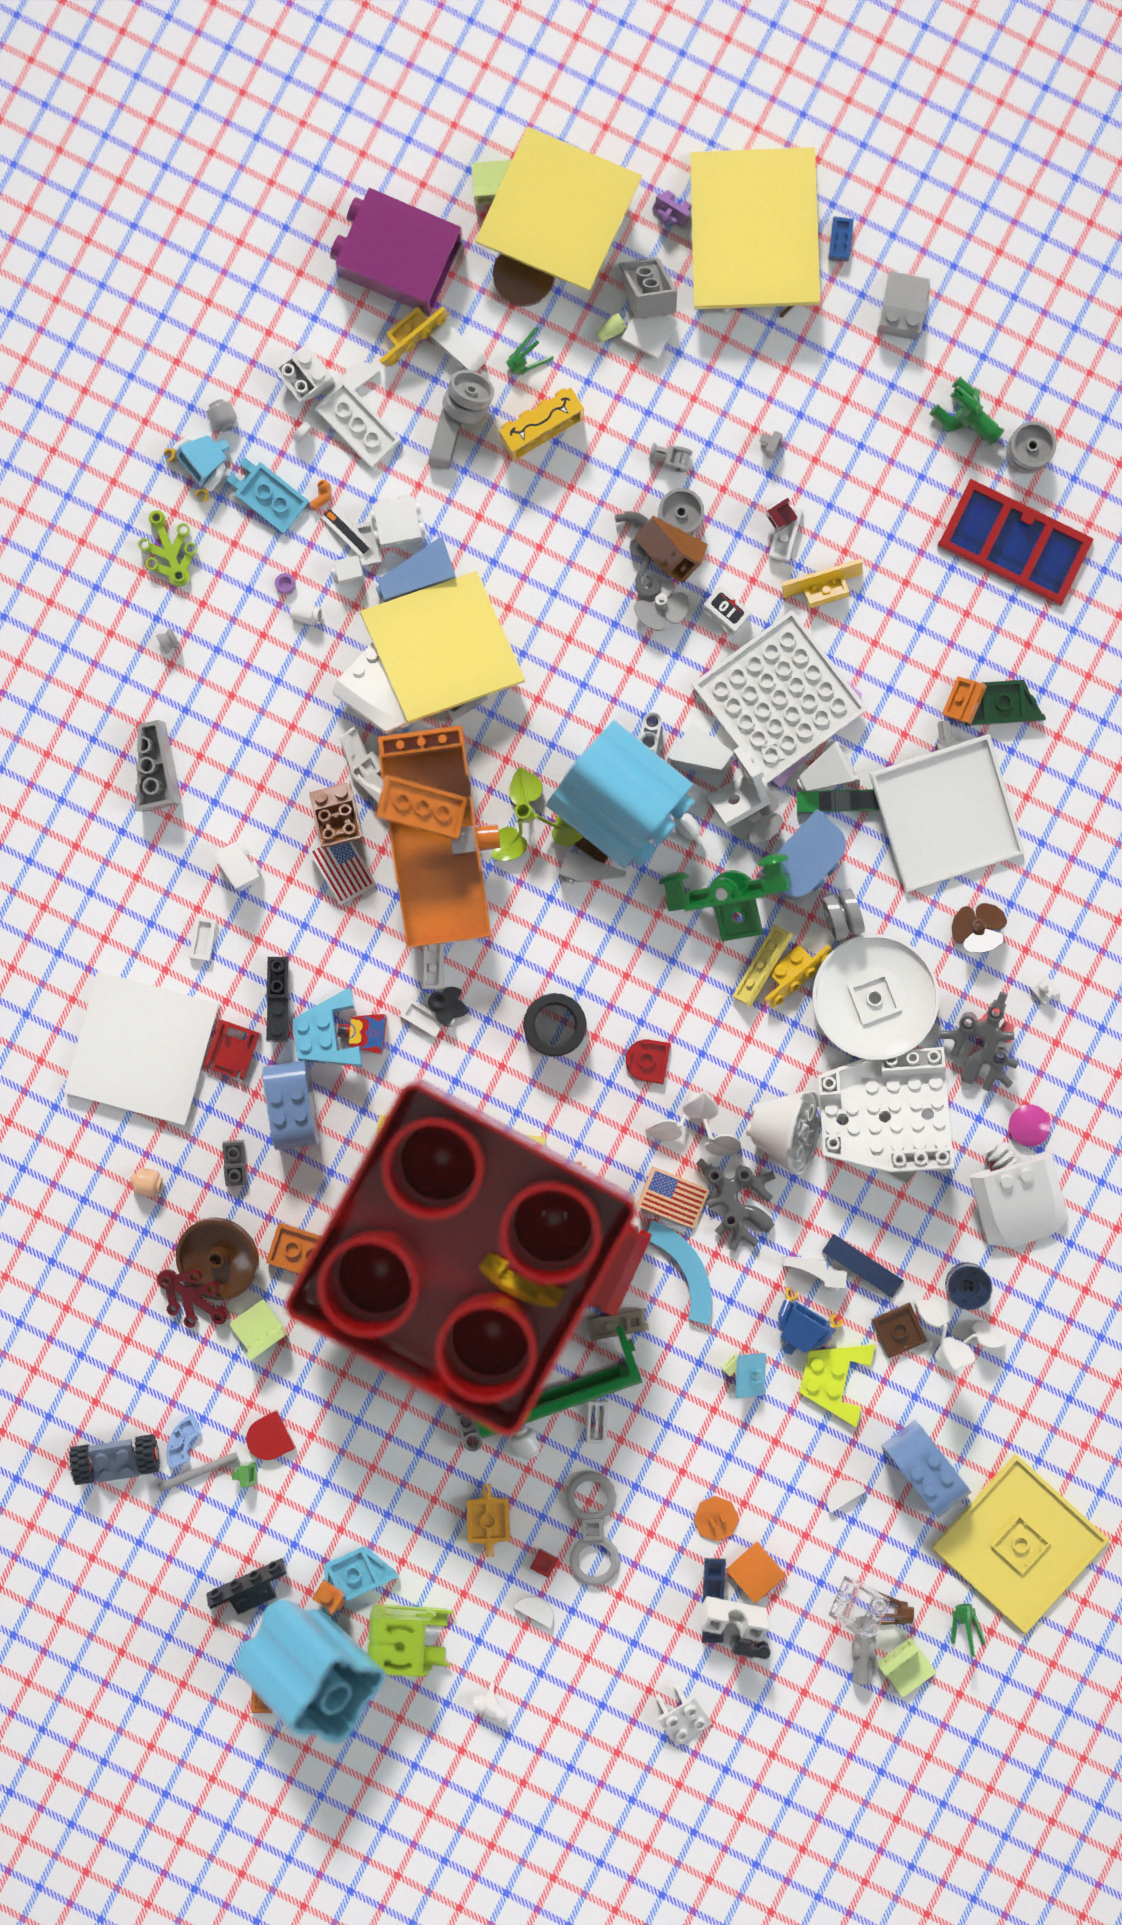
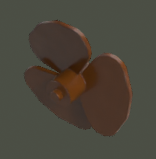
[951,903,1007,953]

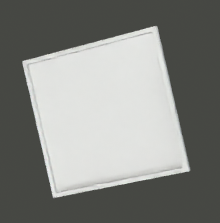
[869,734,1025,893]
[63,971,220,1125]

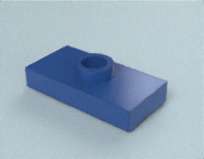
[828,216,854,262]

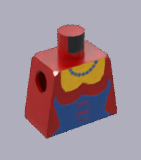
[337,1014,387,1054]

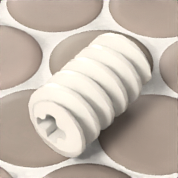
[984,1142,1018,1169]

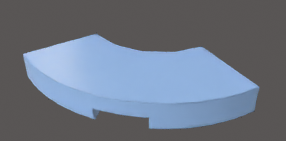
[166,1413,202,1470]

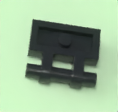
[730,1634,771,1659]

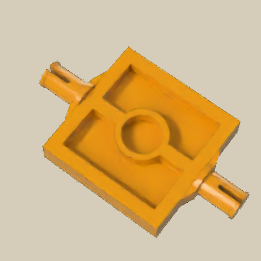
[466,1483,511,1558]

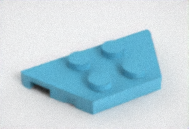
[323,1545,399,1611]

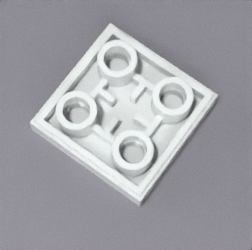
[621,315,678,360]

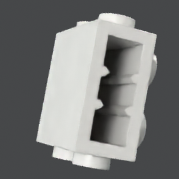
[370,495,425,549]

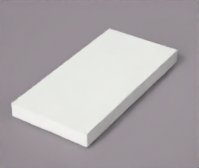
[314,379,402,470]

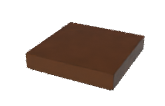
[871,1302,927,1358]

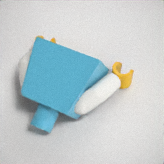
[164,435,230,502]

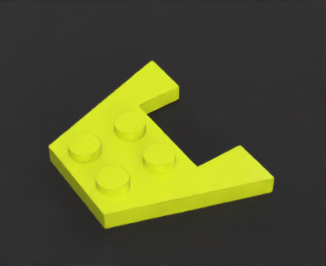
[799,1344,875,1428]

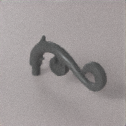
[615,511,661,598]

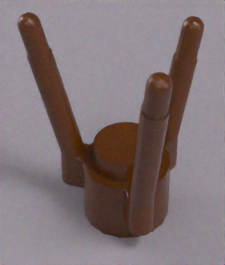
[866,1588,914,1625]

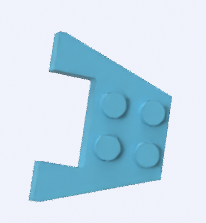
[292,988,363,1067]

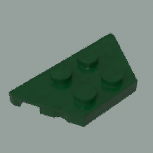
[964,680,1046,726]

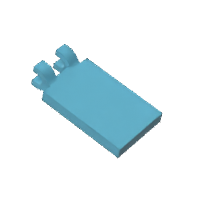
[226,457,310,534]

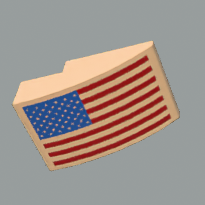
[636,1166,710,1229]

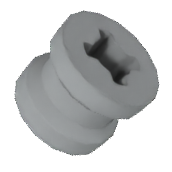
[156,628,181,654]

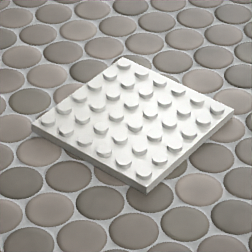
[691,610,868,784]

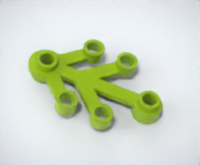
[138,510,198,587]

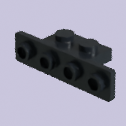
[206,1558,287,1615]

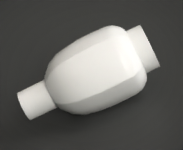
[673,813,705,846]

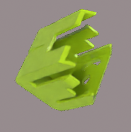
[367,1604,454,1677]

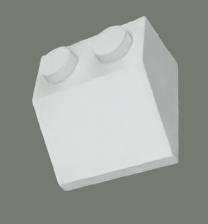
[212,842,262,892]

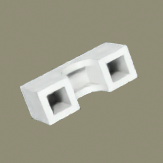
[699,1597,768,1642]

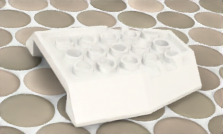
[818,1047,954,1173]

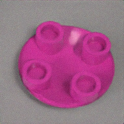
[1008,1104,1051,1146]

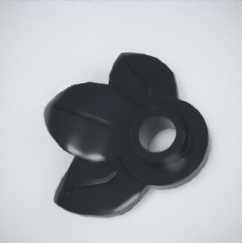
[428,987,469,1027]

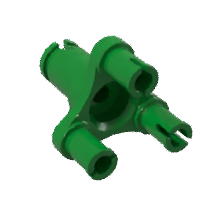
[929,376,1004,446]

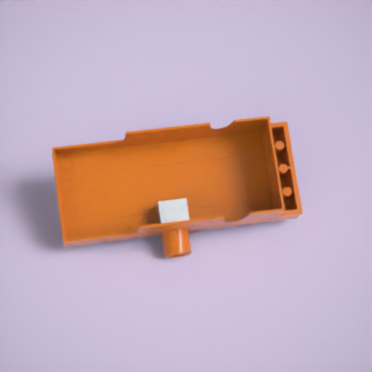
[378,725,501,949]

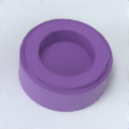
[275,573,296,595]

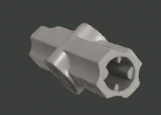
[852,1616,875,1685]

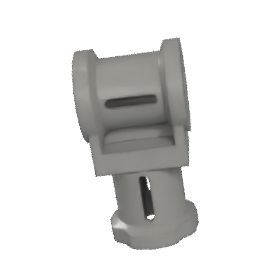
[649,442,693,473]

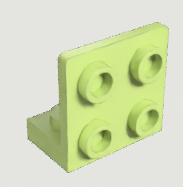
[472,160,512,205]
[229,1299,288,1360]
[877,1637,936,1697]

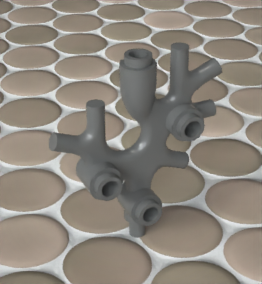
[940,991,1019,1091]
[696,1158,776,1251]

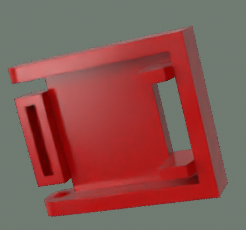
[204,1019,261,1081]

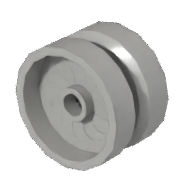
[442,370,495,424]
[1006,421,1057,473]
[658,488,704,536]
[822,888,865,941]

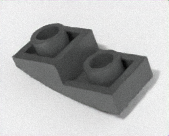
[222,1140,247,1186]

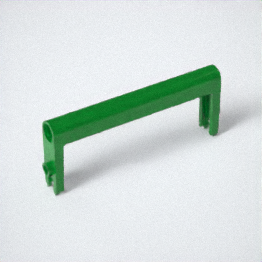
[475,1323,643,1439]

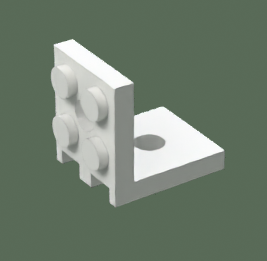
[707,746,771,828]

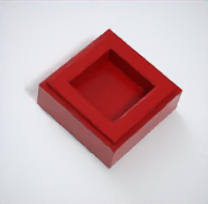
[530,1548,558,1578]

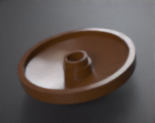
[176,1217,259,1300]

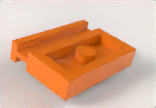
[942,676,987,725]

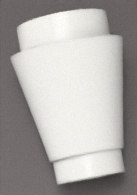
[290,605,322,626]

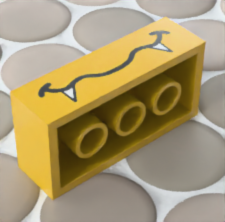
[499,387,584,462]

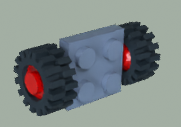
[69,1434,160,1485]

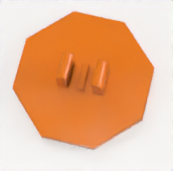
[694,1496,739,1542]

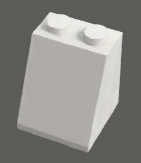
[666,723,734,775]

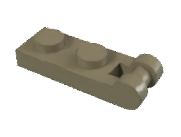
[587,1309,649,1341]

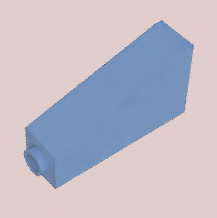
[376,537,456,602]

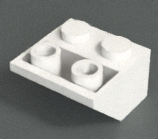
[274,344,335,403]

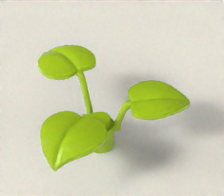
[491,767,583,861]

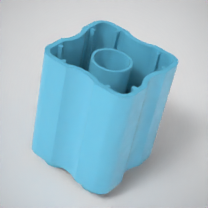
[545,720,695,870]
[235,1599,386,1744]

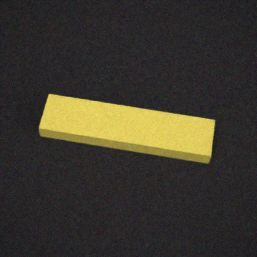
[732,925,793,1007]

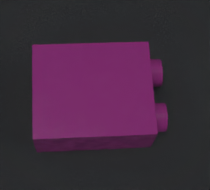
[330,187,463,316]

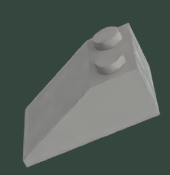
[619,257,677,319]
[877,271,930,340]

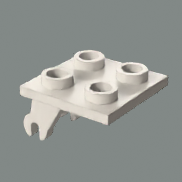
[656,1682,712,1746]

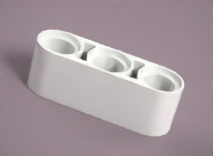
[429,322,487,372]
[639,712,662,753]

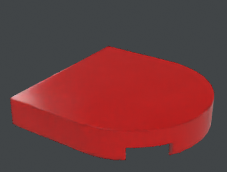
[625,1039,671,1085]
[246,1410,296,1460]

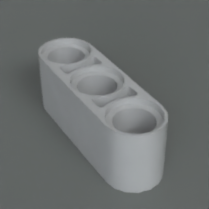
[428,407,462,470]

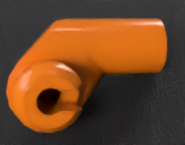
[310,479,332,511]

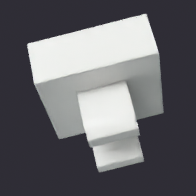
[1030,975,1061,1005]

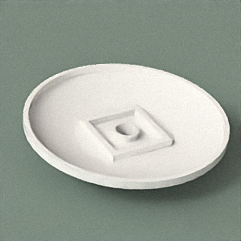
[812,934,939,1060]

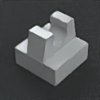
[759,430,784,459]

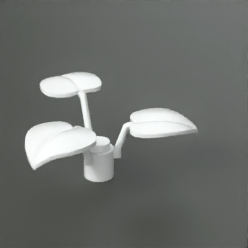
[645,1090,742,1156]
[915,1300,1005,1371]

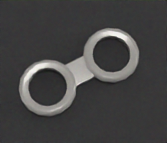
[566,1471,620,1586]

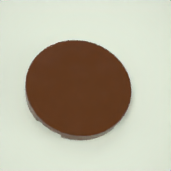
[493,254,555,307]

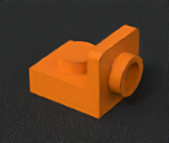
[312,1579,345,1615]

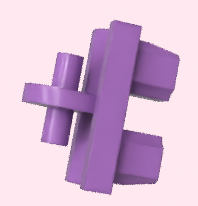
[652,190,692,228]

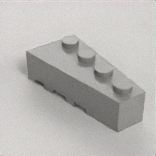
[135,720,182,812]

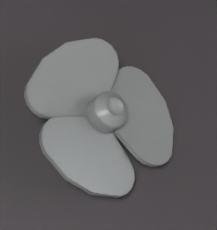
[634,580,689,631]
[730,791,783,844]

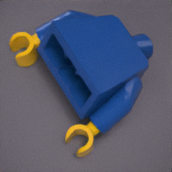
[778,1287,843,1355]

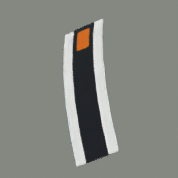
[321,506,372,557]

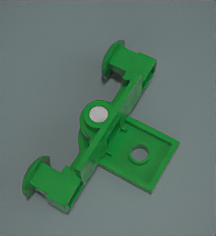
[659,854,792,941]

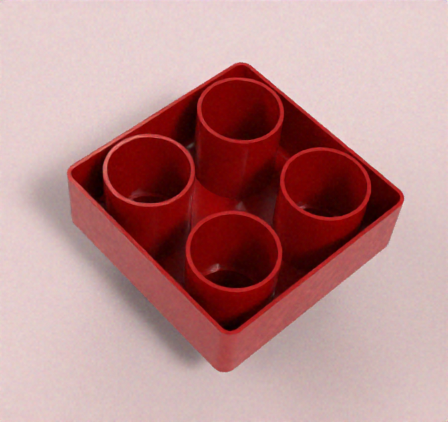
[284,1079,636,1436]

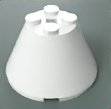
[746,1090,820,1174]

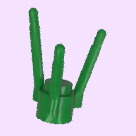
[506,327,554,375]
[951,1604,986,1657]

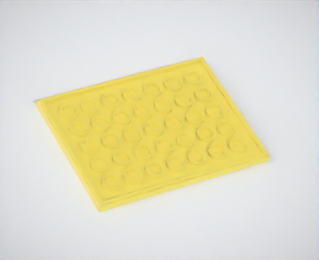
[690,147,820,309]

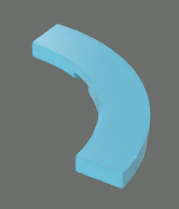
[647,1220,712,1325]

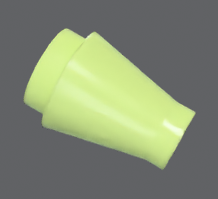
[596,313,627,343]

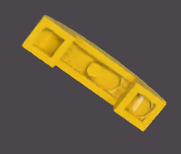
[480,1252,566,1307]

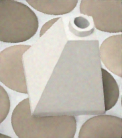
[797,741,860,791]

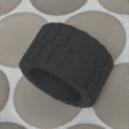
[523,993,587,1056]

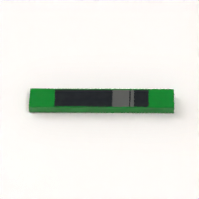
[796,789,880,813]

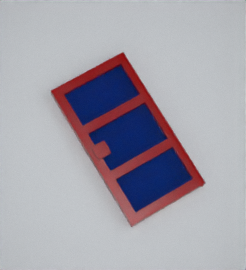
[937,479,1094,606]

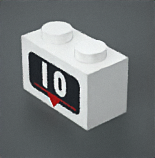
[702,586,752,635]

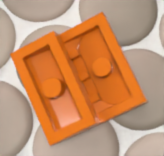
[726,1542,787,1604]

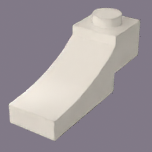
[782,1256,847,1292]

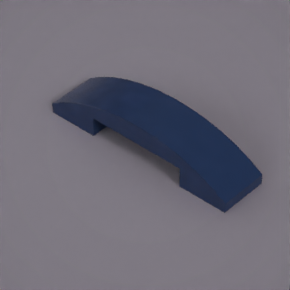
[822,1234,904,1298]
[702,1558,726,1643]

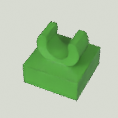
[232,1462,257,1487]

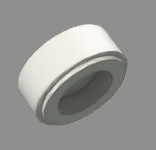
[292,422,312,443]

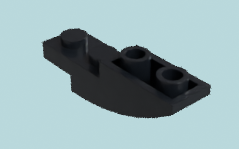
[266,957,290,1042]

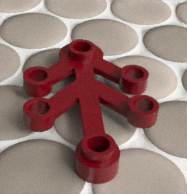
[157,1269,230,1328]

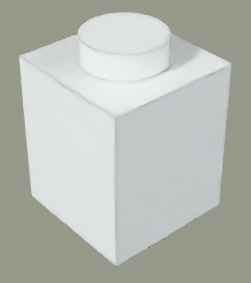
[331,555,364,585]

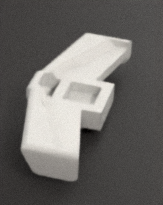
[340,726,383,803]

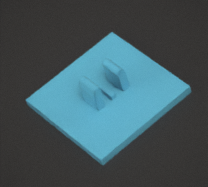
[735,1353,766,1398]

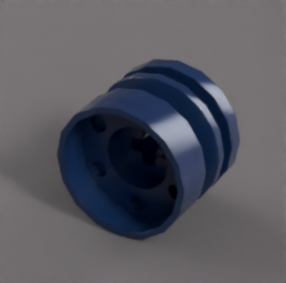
[945,1262,993,1310]

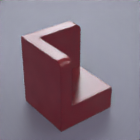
[766,497,798,532]

